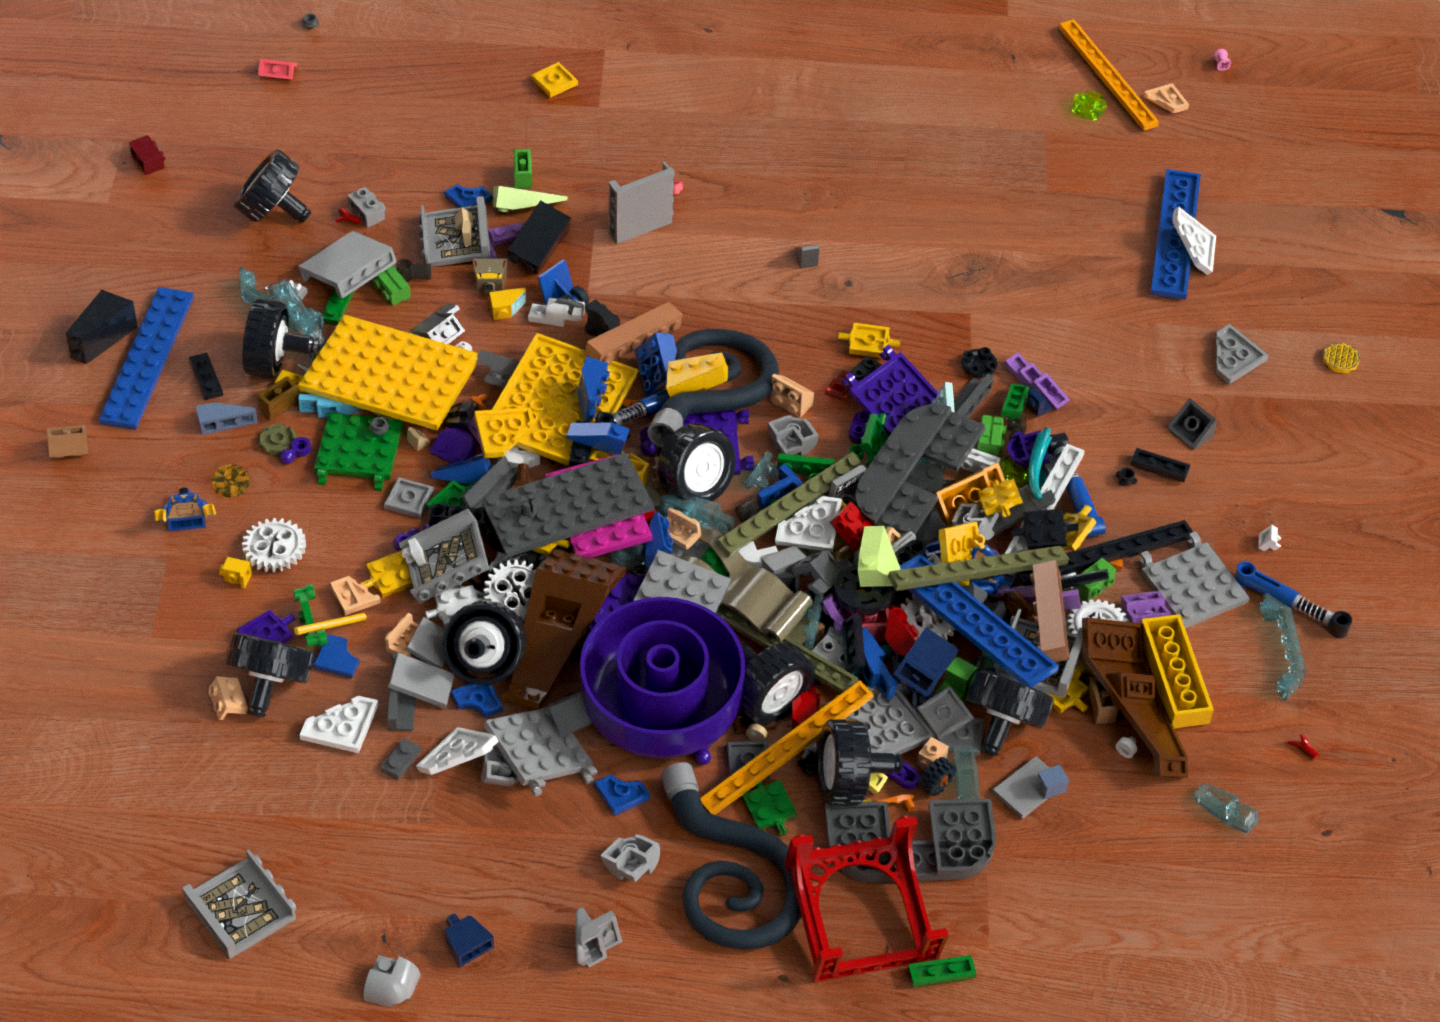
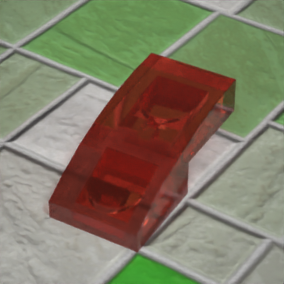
[825,370,850,401]

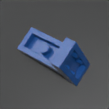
[757,464,804,510]

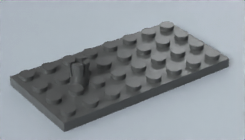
[481,452,654,558]

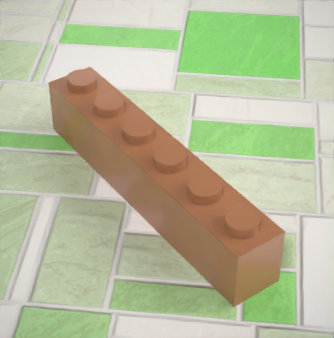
[585,302,683,364]
[1030,560,1070,662]

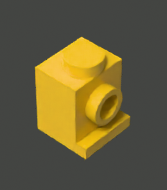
[219,557,252,589]

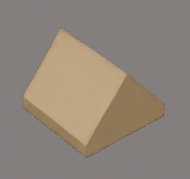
[455,208,474,231]
[406,427,431,451]

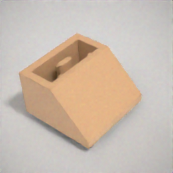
[770,374,814,418]

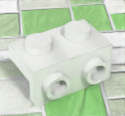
[960,449,1001,473]

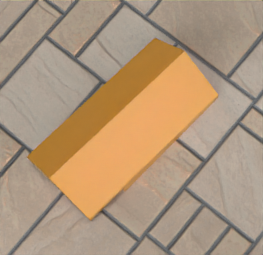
[934,462,1005,527]

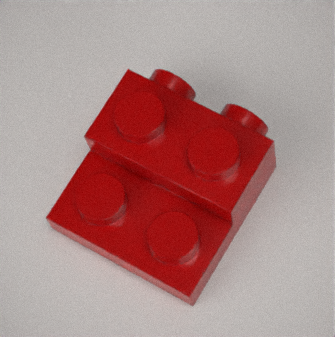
[829,501,872,552]

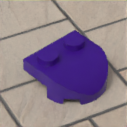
[429,428,476,464]
[1007,430,1050,469]

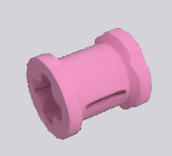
[1213,49,1231,71]

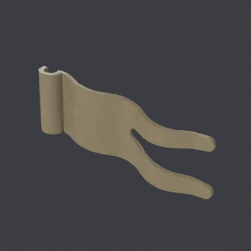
[670,526,813,643]

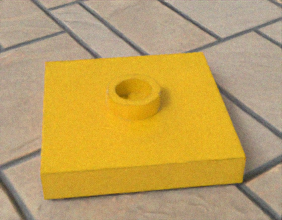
[531,62,578,98]

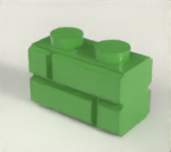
[513,149,532,189]
[372,265,411,306]
[977,415,1007,457]

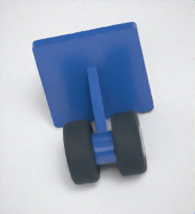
[538,259,589,306]

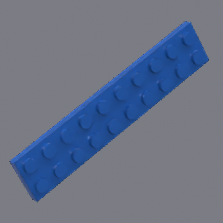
[1150,169,1201,300]
[99,287,194,430]
[900,554,1059,687]

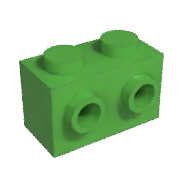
[1073,558,1116,603]

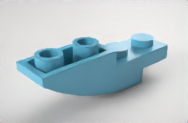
[299,394,365,418]

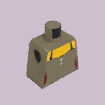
[473,259,508,297]

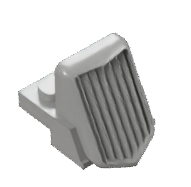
[575,907,623,968]

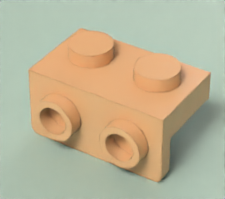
[667,507,701,550]
[385,613,419,657]
[208,676,249,720]

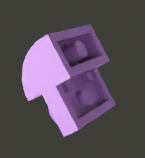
[1121,591,1171,624]

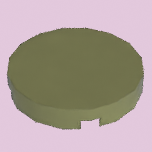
[259,423,297,456]

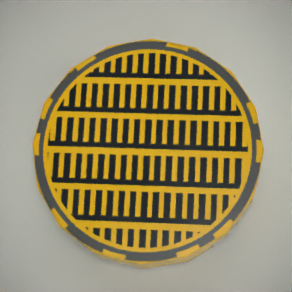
[1323,343,1360,374]

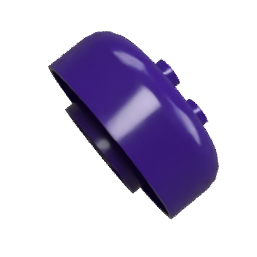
[580,597,745,758]

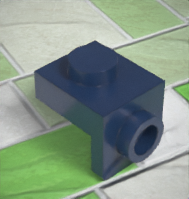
[1026,388,1052,417]

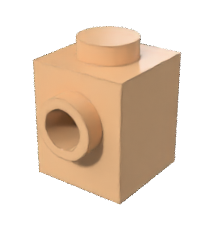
[917,737,949,771]

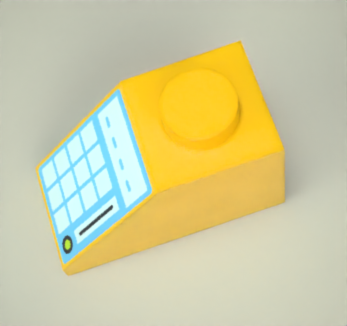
[489,287,526,320]

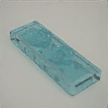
[803,595,824,651]

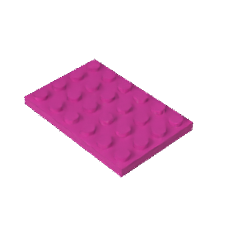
[545,454,653,558]

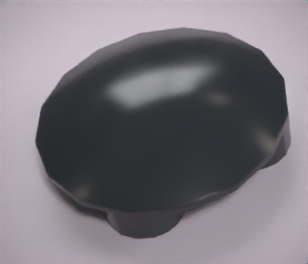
[961,347,998,378]

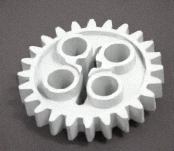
[242,518,306,573]
[484,559,536,623]

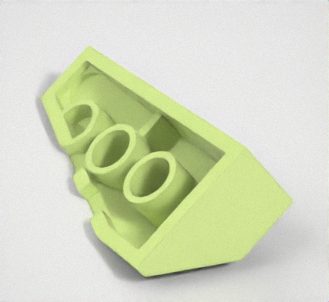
[493,186,568,213]
[858,526,901,587]

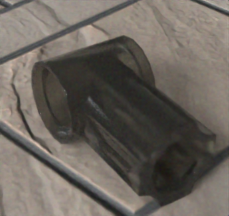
[396,259,431,283]
[735,499,766,535]

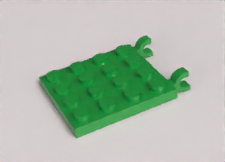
[314,412,404,491]

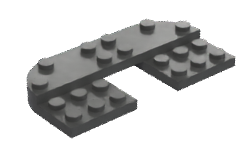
[856,404,985,536]
[825,798,996,882]

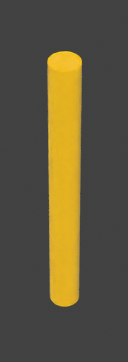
[294,613,366,635]

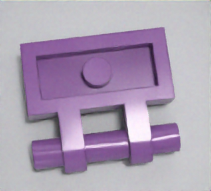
[822,592,847,631]

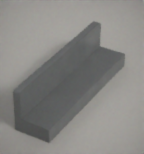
[954,374,994,418]
[462,456,518,509]
[388,653,416,731]

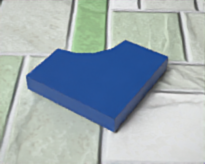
[444,184,493,208]
[314,634,359,678]
[450,677,503,718]
[594,774,650,816]

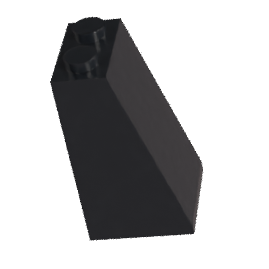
[507,200,571,274]
[66,289,138,364]

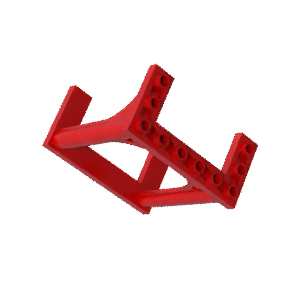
[784,816,949,982]

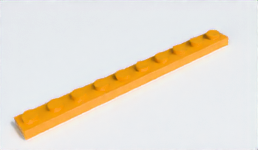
[1059,19,1159,131]
[700,681,873,815]

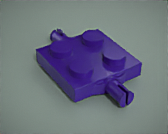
[237,610,296,644]

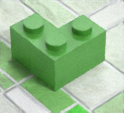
[934,656,977,705]

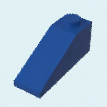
[566,423,629,455]
[430,455,492,485]

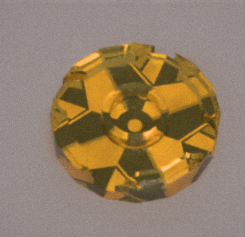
[211,464,250,497]

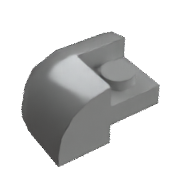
[768,415,819,456]
[952,504,999,540]
[481,749,519,786]
[600,834,660,883]
[364,955,421,1007]

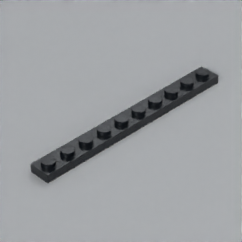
[1016,520,1193,586]

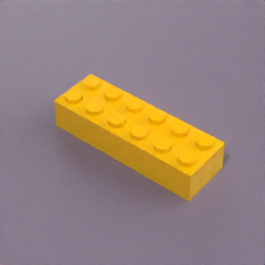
[1141,614,1214,729]

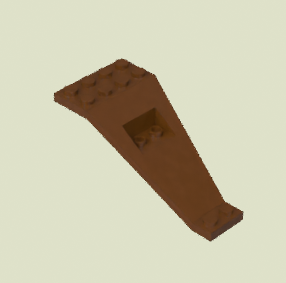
[502,549,626,710]
[1082,617,1188,778]

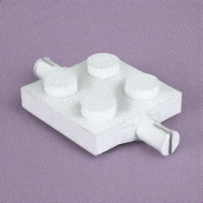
[425,585,485,627]

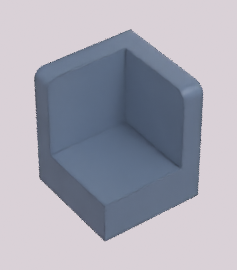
[1038,764,1069,799]

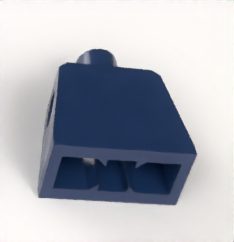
[445,914,494,968]

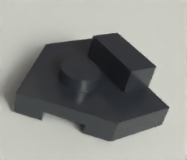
[443,401,479,428]

